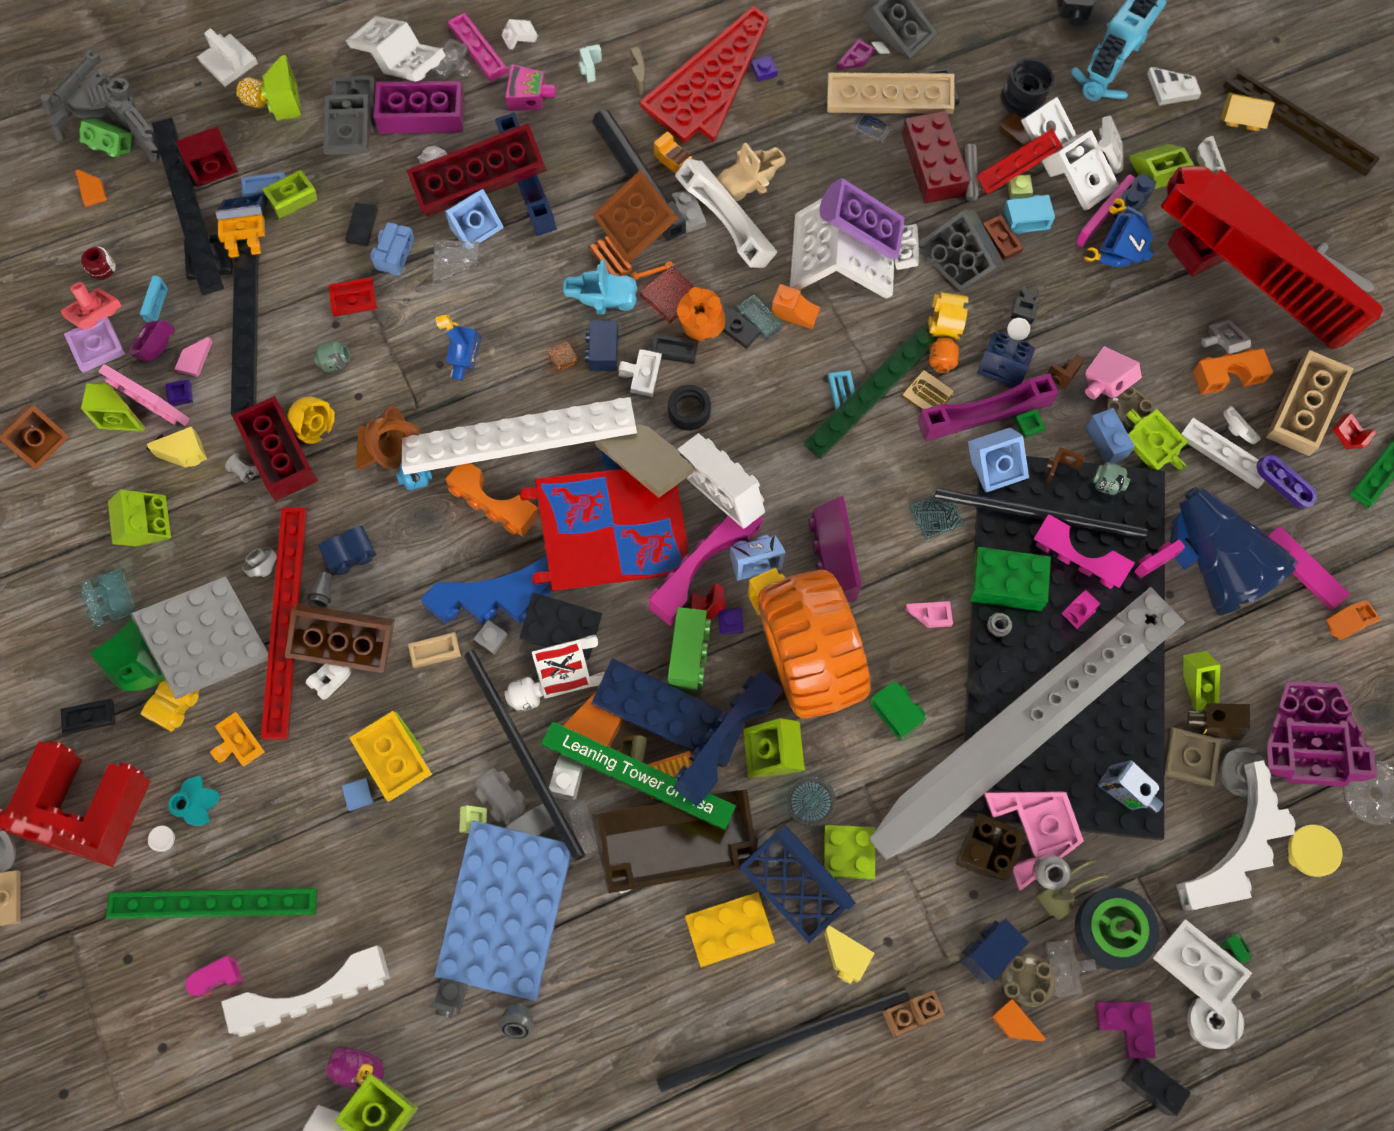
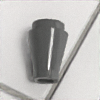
[307,571,332,608]

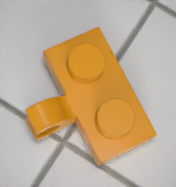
[210,712,265,767]

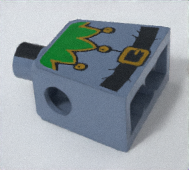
[1097,760,1163,814]

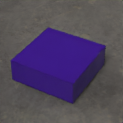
[166,379,193,407]

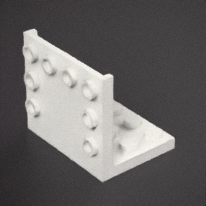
[790,198,894,299]

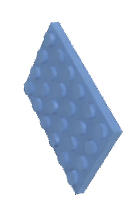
[435,820,571,1001]

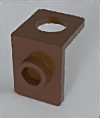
[1045,447,1085,483]

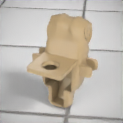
[717,143,786,201]

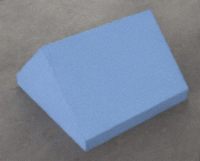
[445,189,504,250]

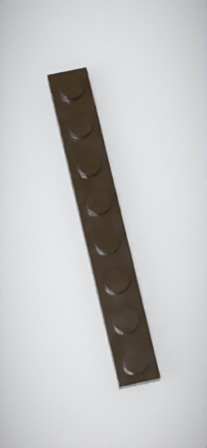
[1223,69,1380,177]

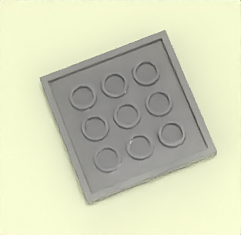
[132,576,268,700]

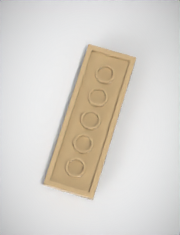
[827,73,954,114]

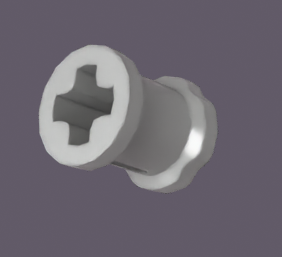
[225,453,258,483]

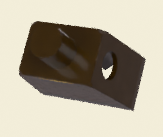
[1187,703,1250,740]

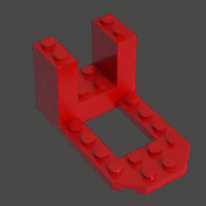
[0,740,151,867]

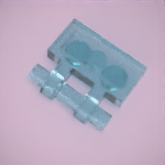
[81,568,136,627]

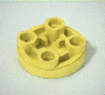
[1288,825,1342,877]

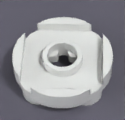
[1187,997,1244,1049]

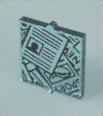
[910,496,964,540]

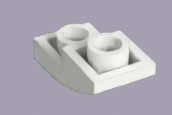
[895,224,919,270]

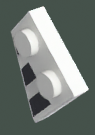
[1147,67,1201,105]

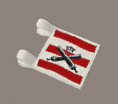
[532,635,605,699]

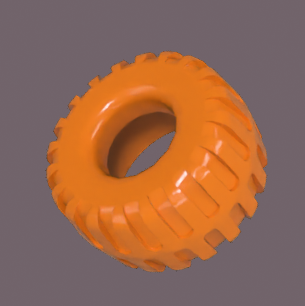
[758,570,871,719]

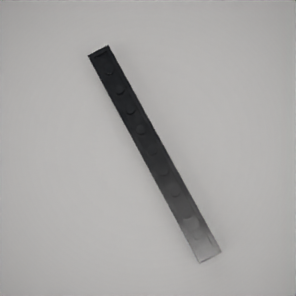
[151,117,224,295]
[231,239,259,416]

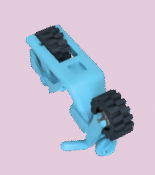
[1071,0,1166,101]

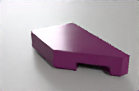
[837,39,875,70]

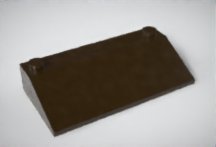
[592,789,760,893]

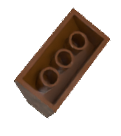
[285,604,395,673]

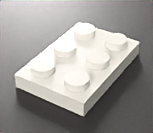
[1153,919,1252,1014]

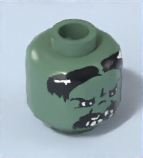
[1092,462,1130,496]

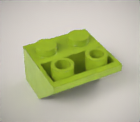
[1129,144,1194,189]
[108,489,171,547]

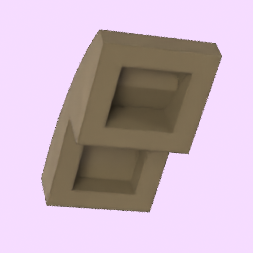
[630,46,645,96]

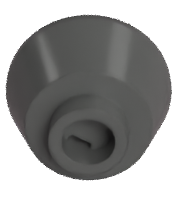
[498,1003,534,1039]

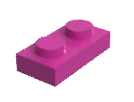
[1135,539,1185,579]

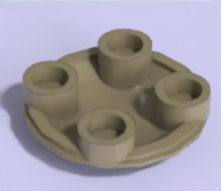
[1106,386,1153,430]
[1002,953,1055,1007]

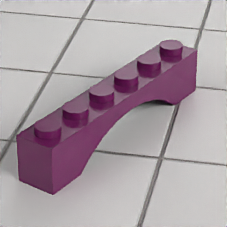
[917,373,1059,442]

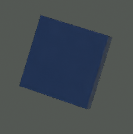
[216,194,268,220]

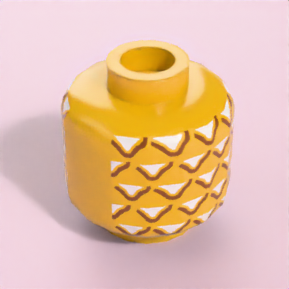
[236,77,268,109]

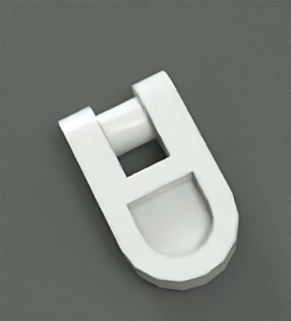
[306,664,351,700]

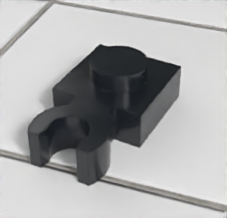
[1011,285,1039,324]

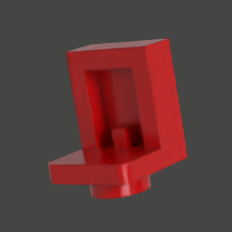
[1332,413,1376,450]
[690,584,726,621]

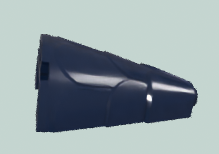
[1179,487,1298,616]

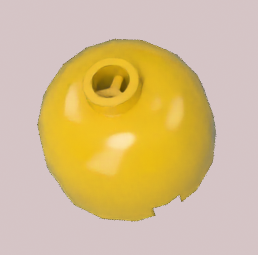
[287,396,335,444]

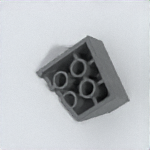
[919,209,1006,291]

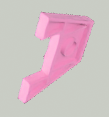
[983,792,1084,891]

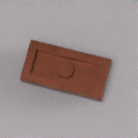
[983,215,1024,261]

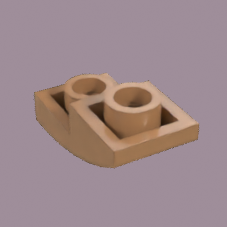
[883,990,945,1037]

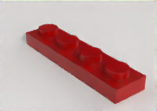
[976,129,1063,195]

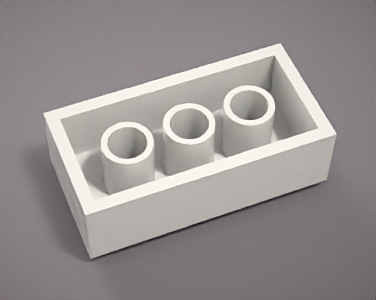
[677,433,765,529]

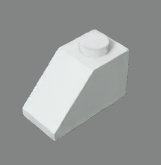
[549,754,585,802]

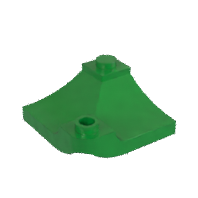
[90,603,165,691]

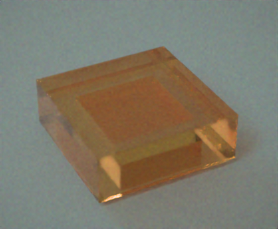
[548,341,578,371]

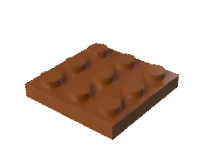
[593,170,679,262]

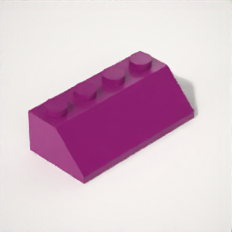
[808,496,862,602]

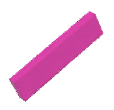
[447,12,508,82]
[1077,175,1135,247]
[1268,526,1350,611]

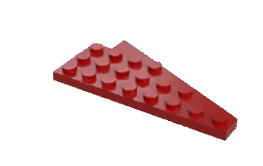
[639,6,769,144]

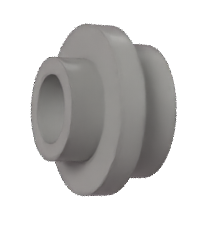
[987,613,1012,637]

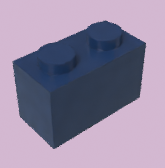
[585,320,618,371]

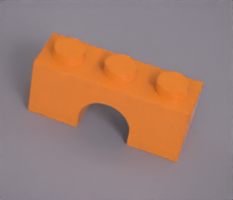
[1192,349,1273,395]

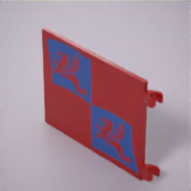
[520,469,689,591]

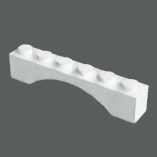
[675,159,777,268]
[222,946,390,1037]

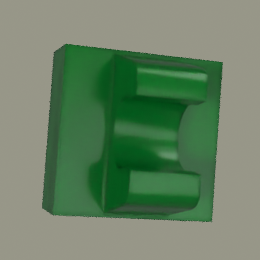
[1219,932,1253,964]

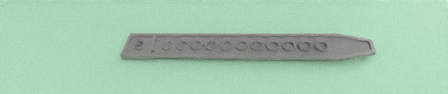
[870,587,1185,860]

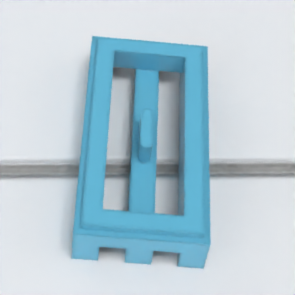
[140,276,168,323]
[828,370,855,411]

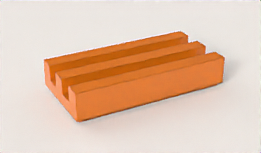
[590,236,632,276]

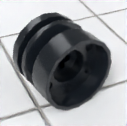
[1000,58,1054,117]

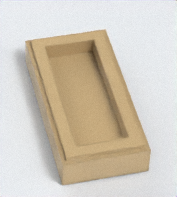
[408,632,461,669]

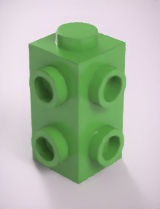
[79,119,132,157]

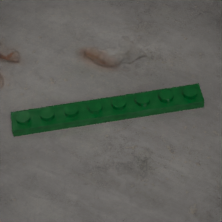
[804,326,938,460]

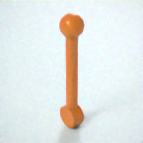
[630,262,674,281]

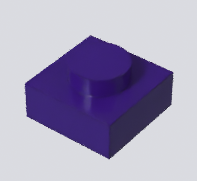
[751,55,778,82]
[718,608,744,635]

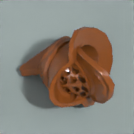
[356,406,420,470]

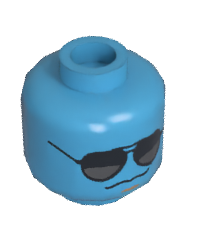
[396,462,432,491]

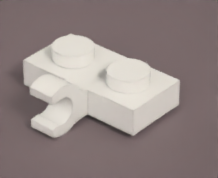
[619,349,662,397]

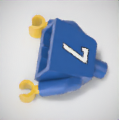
[1084,198,1154,267]
[435,315,482,381]

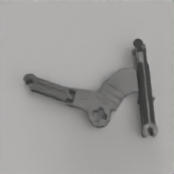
[40,50,159,162]

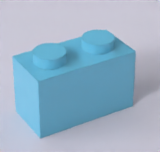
[1002,195,1055,234]

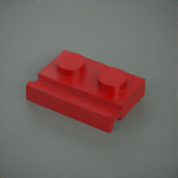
[328,277,378,317]

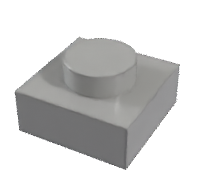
[474,621,508,655]

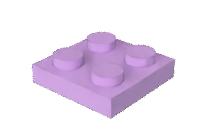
[64,317,125,373]

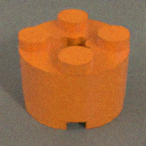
[677,287,726,341]

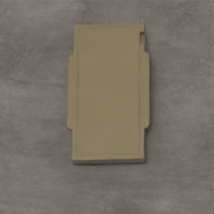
[595,423,694,497]

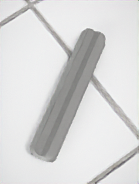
[964,144,978,201]

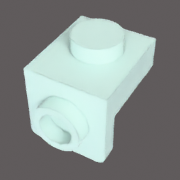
[578,45,602,82]

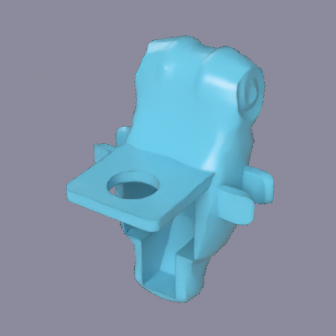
[563,260,638,314]

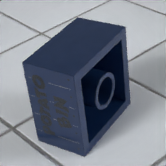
[960,919,1029,984]

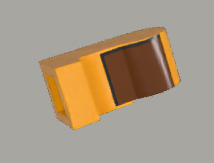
[654,132,693,174]

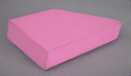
[175,337,213,377]

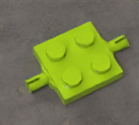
[1126,408,1188,472]

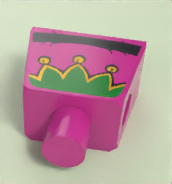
[506,65,556,111]

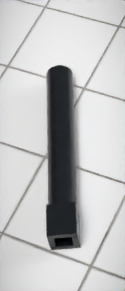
[592,110,686,241]

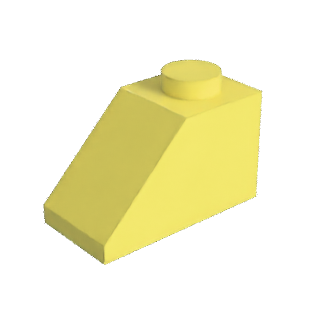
[147,427,207,468]
[824,926,875,984]

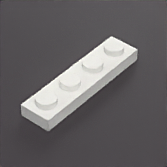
[1181,418,1268,489]

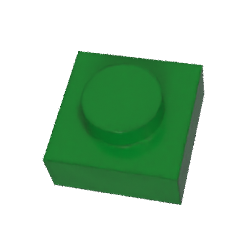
[1014,409,1046,439]

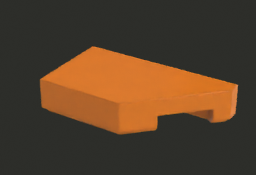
[75,170,107,207]
[991,999,1046,1042]

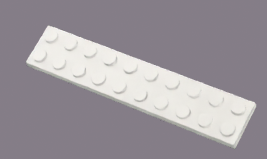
[402,397,637,475]

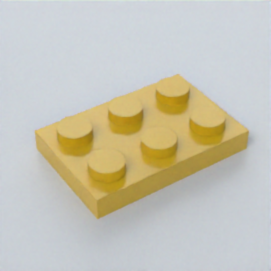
[350,711,432,802]
[685,892,775,967]

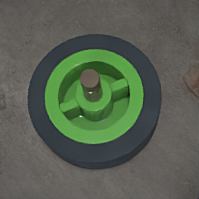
[1075,888,1159,970]

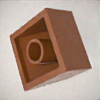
[0,403,70,470]

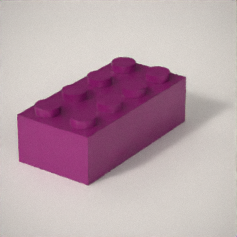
[374,81,465,133]

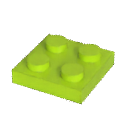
[823,825,875,880]

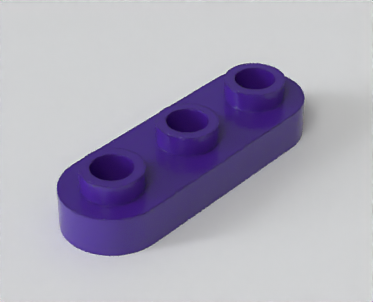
[1256,455,1317,508]

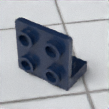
[977,332,1035,387]

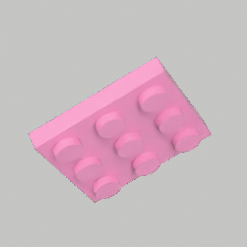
[98,364,190,426]

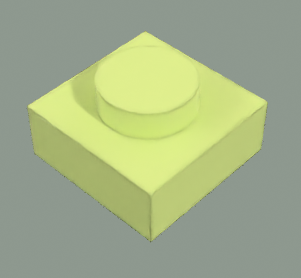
[1008,175,1033,199]
[459,805,487,833]

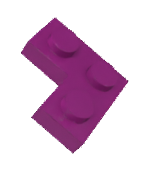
[1095,1002,1156,1058]

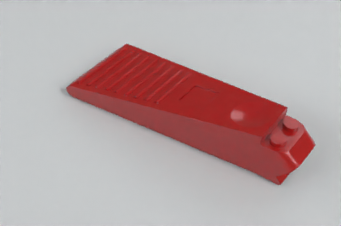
[1161,165,1383,349]

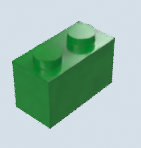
[869,680,926,741]

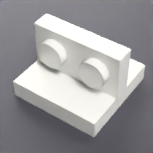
[197,29,258,86]

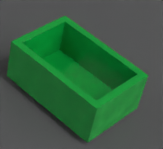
[969,547,1051,611]

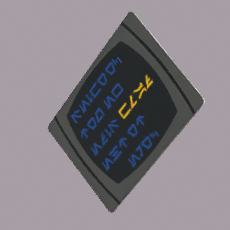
[851,113,893,143]

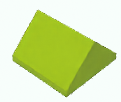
[262,170,318,219]

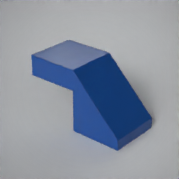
[1170,512,1199,570]

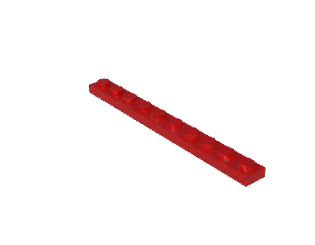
[261,507,307,740]

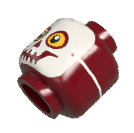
[81,247,116,280]

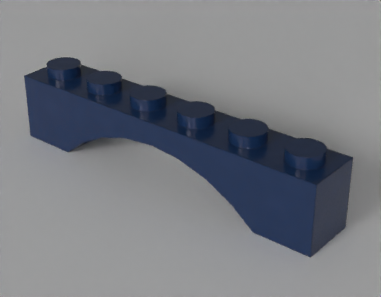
[495,112,557,236]
[673,671,784,807]

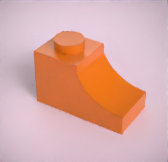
[771,284,820,330]
[1326,600,1381,640]

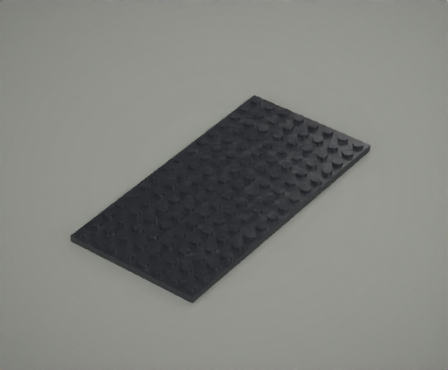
[960,456,1165,841]

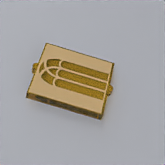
[901,369,955,410]

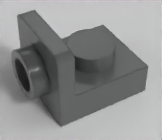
[431,978,468,1018]

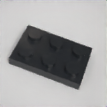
[518,592,603,660]

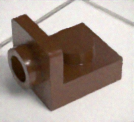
[1048,354,1084,388]

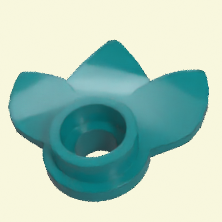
[168,776,220,826]

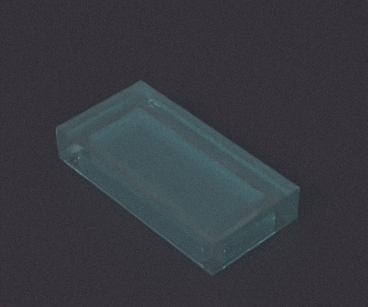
[737,294,783,340]

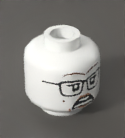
[505,677,543,713]

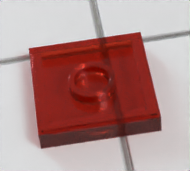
[640,266,695,324]

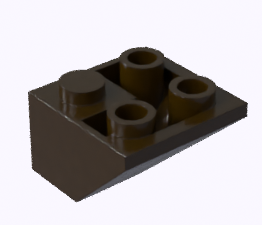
[955,813,1026,882]

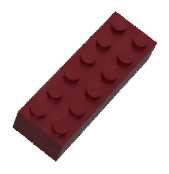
[406,123,547,217]

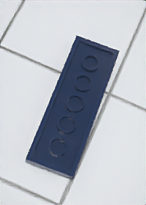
[591,658,745,767]

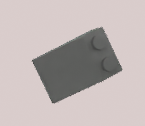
[862,0,937,59]

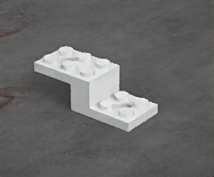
[346,16,445,82]
[1021,97,1119,210]

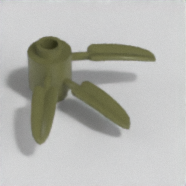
[1035,860,1109,920]

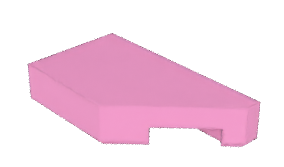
[905,601,953,628]

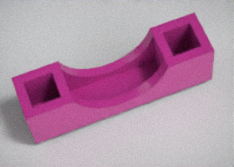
[1033,514,1134,589]

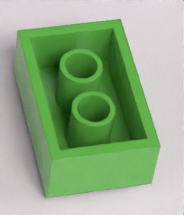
[668,607,711,695]

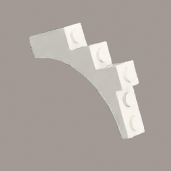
[1176,760,1295,910]

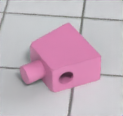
[1085,346,1142,400]

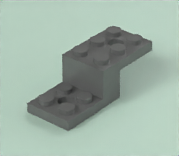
[323,76,376,155]

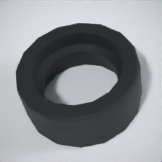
[668,385,711,431]

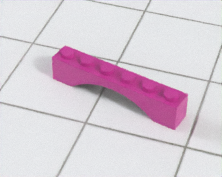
[649,514,763,627]

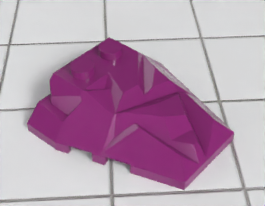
[1266,681,1377,786]

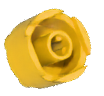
[927,292,968,341]

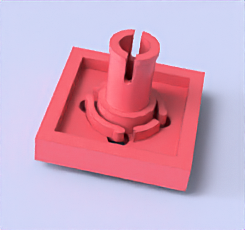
[60,282,122,330]

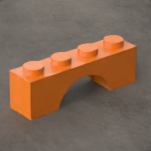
[446,463,540,537]

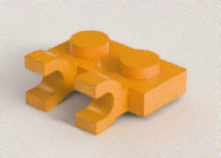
[218,214,265,258]

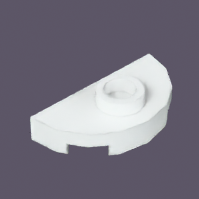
[1196,136,1226,175]
[1223,406,1261,444]

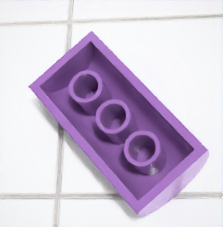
[819,178,905,259]

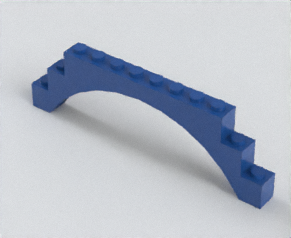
[420,451,623,625]

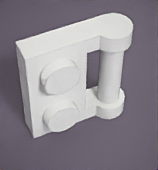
[1099,115,1123,174]

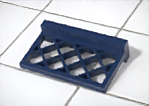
[739,822,856,943]

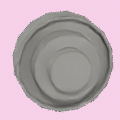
[242,547,277,577]

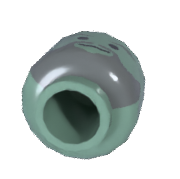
[314,341,350,373]

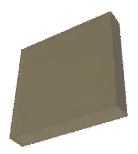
[1164,727,1221,788]

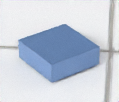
[342,778,374,811]

